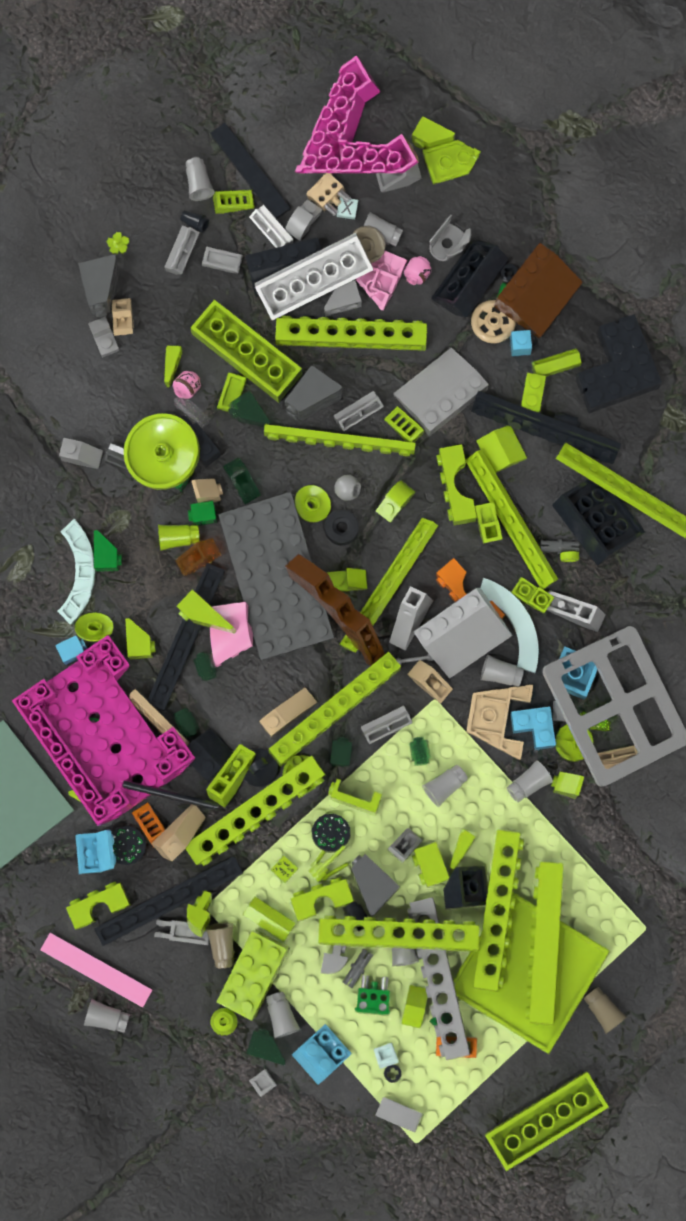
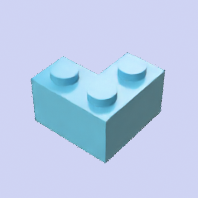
[510,707,556,750]

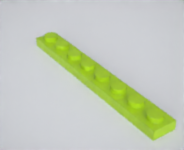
[264,424,415,456]
[556,443,686,538]
[465,450,558,589]
[340,518,438,653]

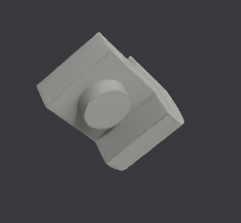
[285,199,322,241]
[321,935,348,975]

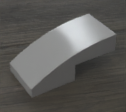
[375,1097,423,1132]

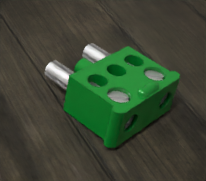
[355,975,390,1016]

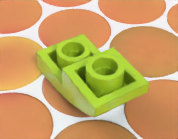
[511,577,555,613]

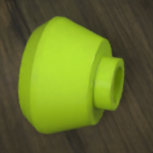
[211,1008,238,1035]

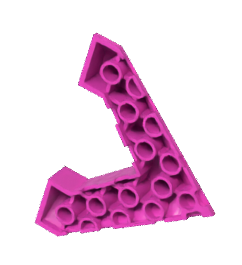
[295,56,419,173]

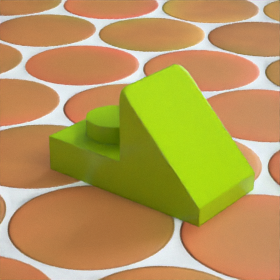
[328,568,367,591]

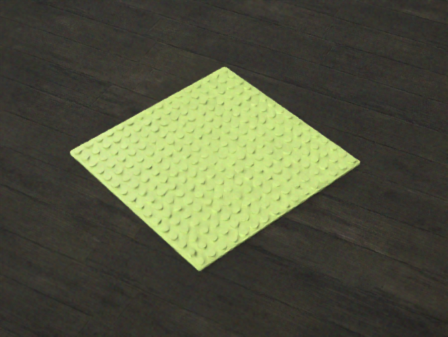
[208,700,646,1143]

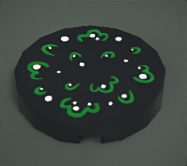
[312,814,350,853]
[111,826,146,865]

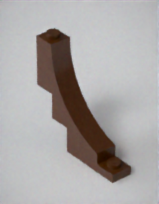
[285,554,385,666]

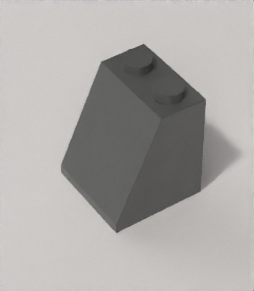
[78,254,120,318]
[285,365,343,421]
[351,854,400,917]

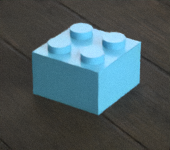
[559,647,597,700]

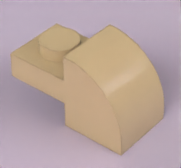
[112,298,134,336]

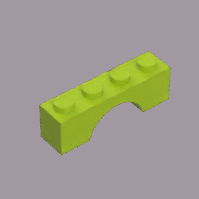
[436,444,477,526]

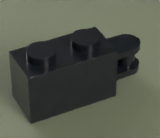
[179,416,221,467]

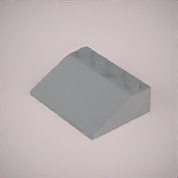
[393,348,488,437]
[414,588,513,679]

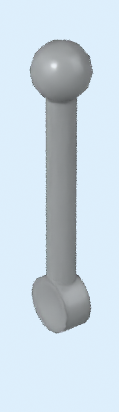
[395,654,434,665]

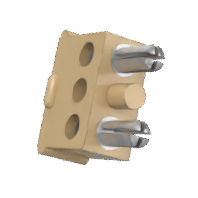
[307,173,351,216]

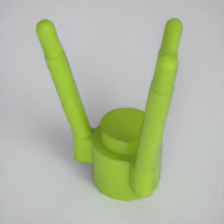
[308,846,349,882]

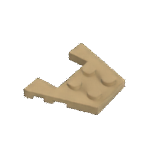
[466,685,533,760]

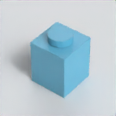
[510,330,532,356]
[55,636,87,665]

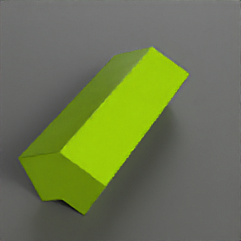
[532,348,582,377]
[243,897,296,942]

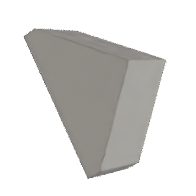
[388,828,423,863]

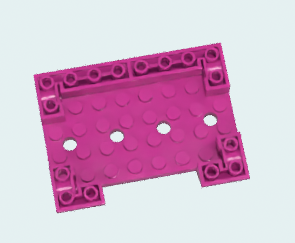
[12,635,195,826]

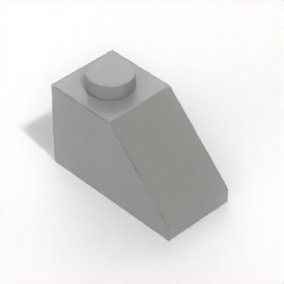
[324,280,361,317]
[59,438,103,469]

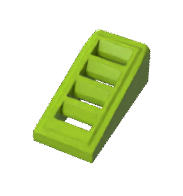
[213,190,254,214]
[164,346,182,387]
[384,406,424,443]
[450,828,475,870]

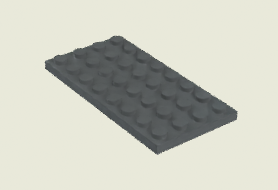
[218,492,335,660]

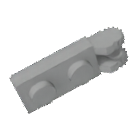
[154,920,209,945]

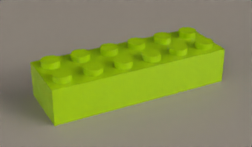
[190,300,303,403]
[484,1071,609,1171]

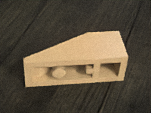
[259,688,317,739]
[151,804,206,861]

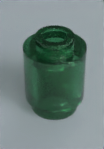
[193,652,217,681]
[174,708,199,738]
[409,737,431,766]

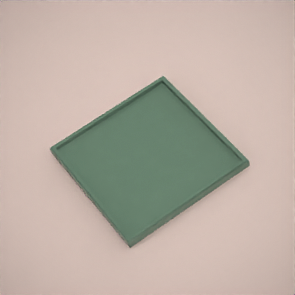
[0,720,74,870]

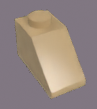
[192,479,223,503]
[408,660,453,704]

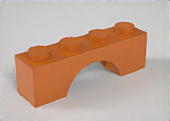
[436,558,505,619]

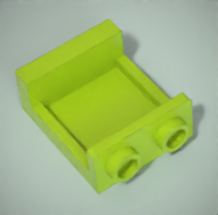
[328,779,382,816]

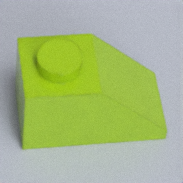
[412,116,455,149]
[125,618,156,660]
[551,772,584,799]

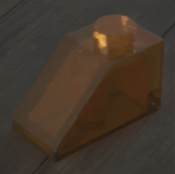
[175,538,221,576]

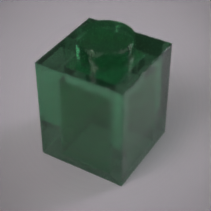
[330,738,352,768]

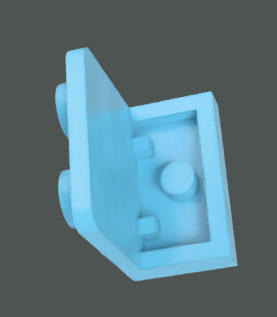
[75,829,116,874]

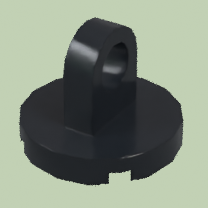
[243,748,278,787]

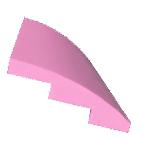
[356,251,408,310]
[210,602,253,667]

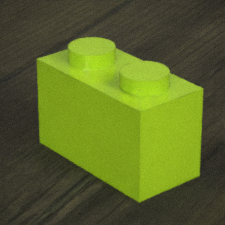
[521,373,546,413]
[411,842,449,888]

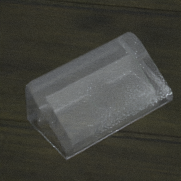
[174,397,211,430]

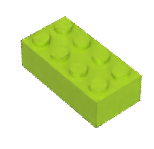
[217,929,290,1021]

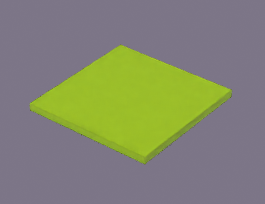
[453,890,610,1054]

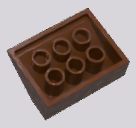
[494,243,583,339]

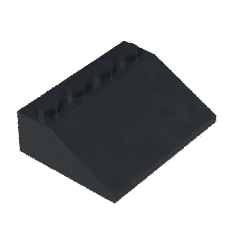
[552,479,645,566]

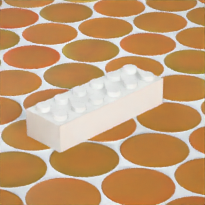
[255,233,373,320]

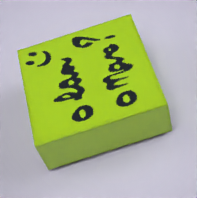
[271,856,298,883]

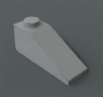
[547,590,606,632]

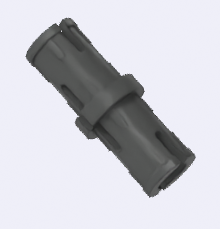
[540,539,579,554]
[342,949,373,989]

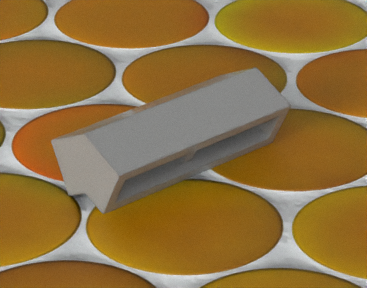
[165,226,199,275]
[334,391,383,431]
[361,706,412,744]

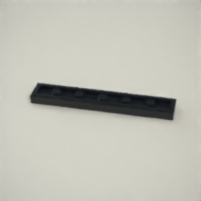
[210,123,290,219]

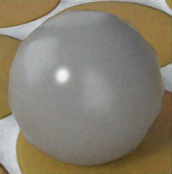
[335,475,361,501]

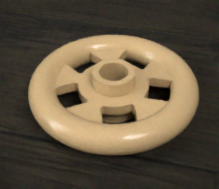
[471,300,516,343]

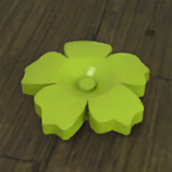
[106,232,130,254]

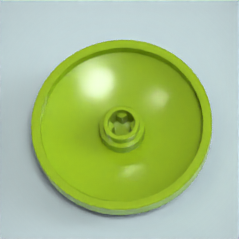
[124,414,200,490]

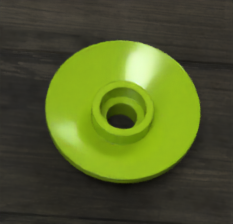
[294,485,331,522]
[75,613,113,642]

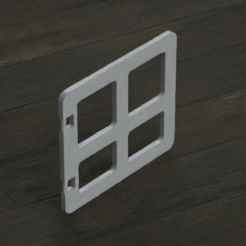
[543,626,686,787]

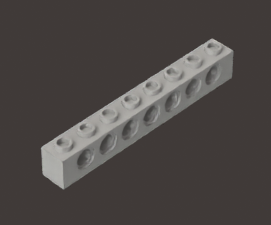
[407,897,470,1061]

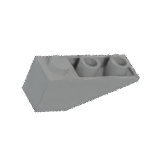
[389,586,433,651]

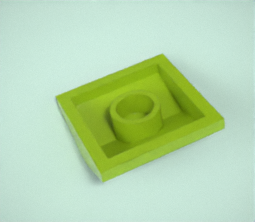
[476,426,527,473]

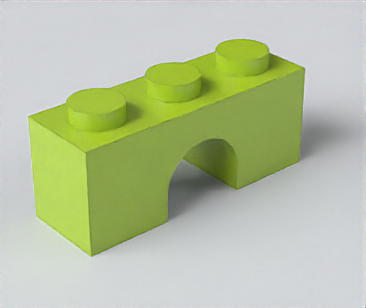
[290,877,354,922]
[66,882,131,930]

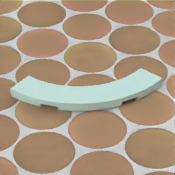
[58,519,95,625]
[481,578,539,673]

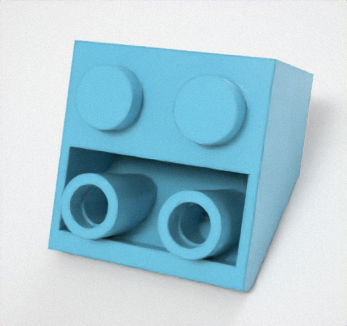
[292,1024,352,1085]

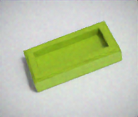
[217,372,247,414]

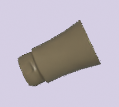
[206,922,234,969]
[584,987,627,1034]

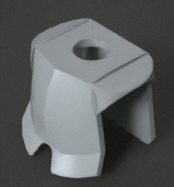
[429,215,471,262]

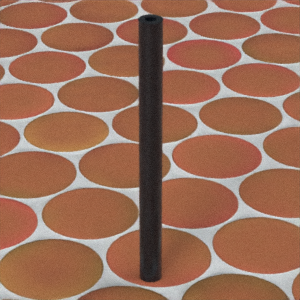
[122,780,218,810]

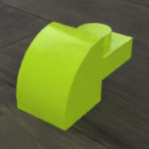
[376,480,416,523]
[475,502,503,543]
[187,890,212,937]

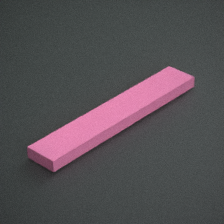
[41,933,153,1007]

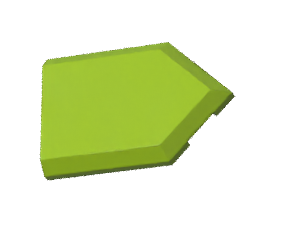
[422,140,481,185]

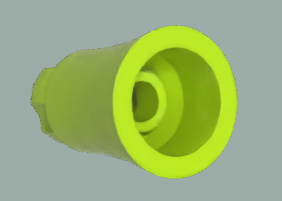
[158,524,200,551]

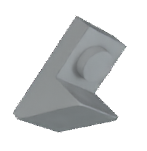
[88,316,119,358]

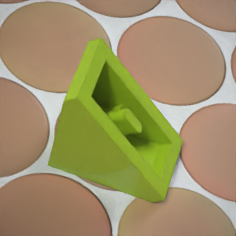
[401,985,427,1028]

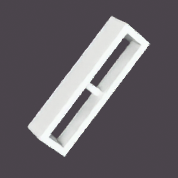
[250,205,293,248]

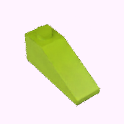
[176,590,236,634]
[206,744,256,808]

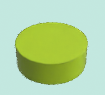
[560,551,579,562]

